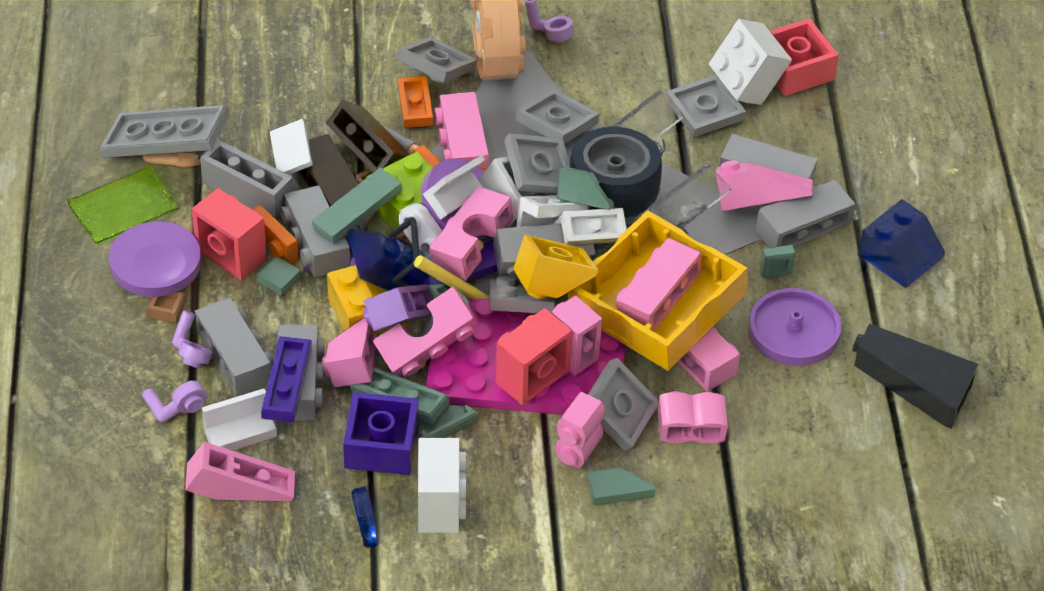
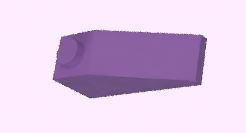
[363,284,432,331]

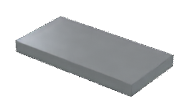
[99,105,230,158]

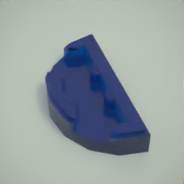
[351,486,377,548]

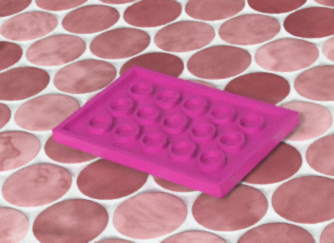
[426,298,625,415]

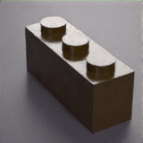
[326,100,411,173]
[300,134,358,207]

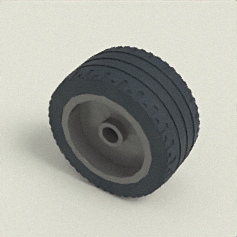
[570,127,662,217]

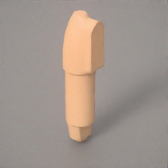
[142,152,200,168]

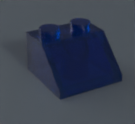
[858,199,945,288]
[347,229,430,291]

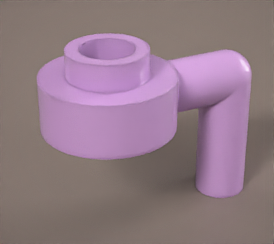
[525,0,574,43]
[172,310,213,368]
[142,380,207,423]

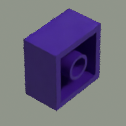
[343,392,419,475]

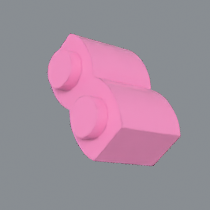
[658,391,728,443]
[555,392,605,469]

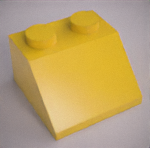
[513,234,598,299]
[327,265,409,335]

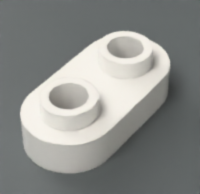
[399,203,442,261]

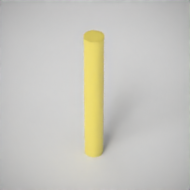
[414,255,489,300]

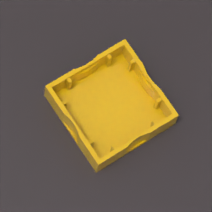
[567,210,748,371]

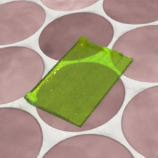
[67,164,178,244]

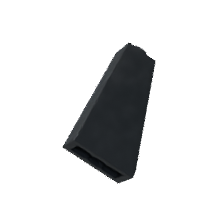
[852,324,978,429]

